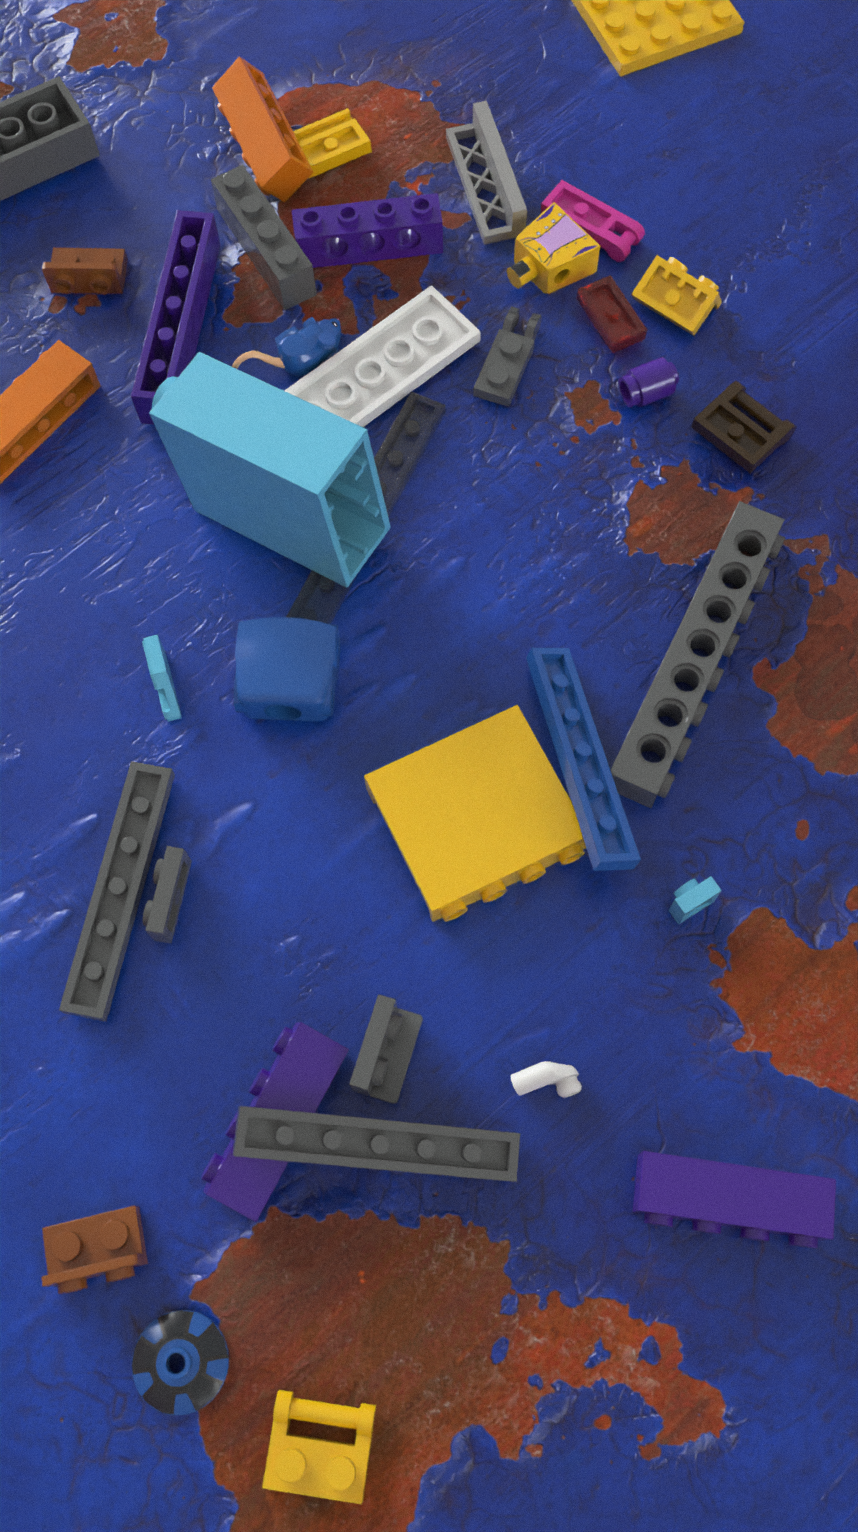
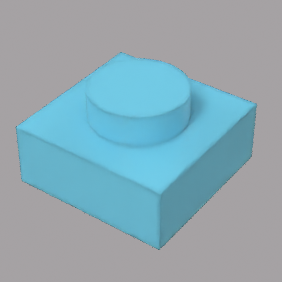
[668,876,722,925]

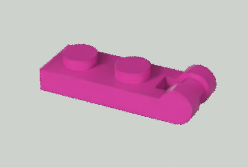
[540,180,645,262]

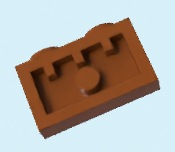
[42,247,128,295]
[41,1205,148,1294]

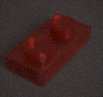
[577,275,647,353]

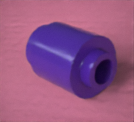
[618,357,679,407]

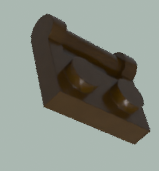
[691,380,797,474]

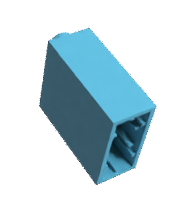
[149,352,391,588]

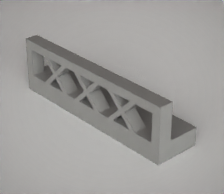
[446,100,527,245]

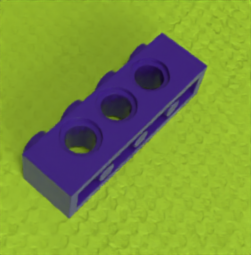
[292,193,443,268]

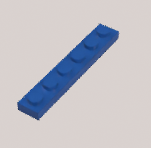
[526,648,641,871]

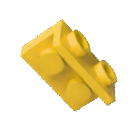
[631,255,722,336]

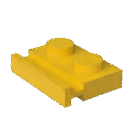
[293,108,372,179]

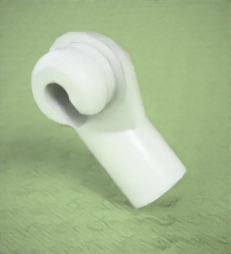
[511,1061,582,1098]

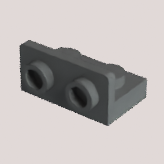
[349,994,423,1104]

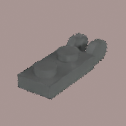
[473,306,542,407]

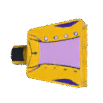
[507,202,600,294]

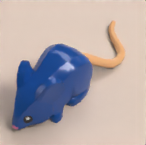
[232,317,341,376]

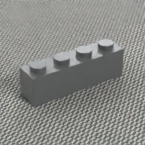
[211,164,317,310]

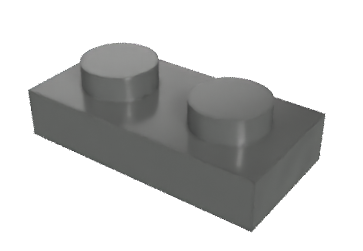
[143,846,192,944]

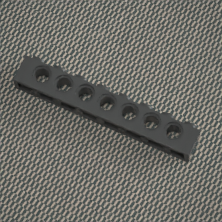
[611,501,786,808]

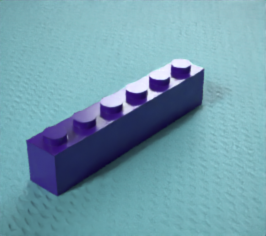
[131,210,221,425]

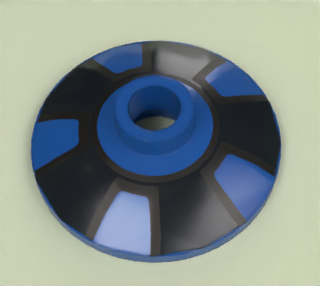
[132,1310,229,1415]

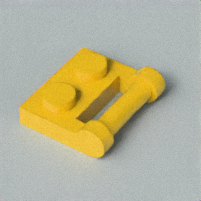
[262,1390,376,1504]

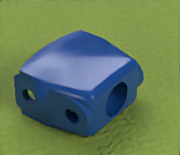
[234,617,340,722]

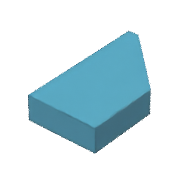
[142,635,182,722]

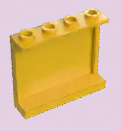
[364,705,586,922]

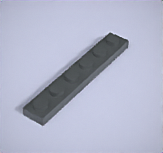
[59,761,175,1022]
[232,1106,520,1182]

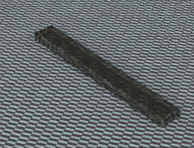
[286,391,446,625]

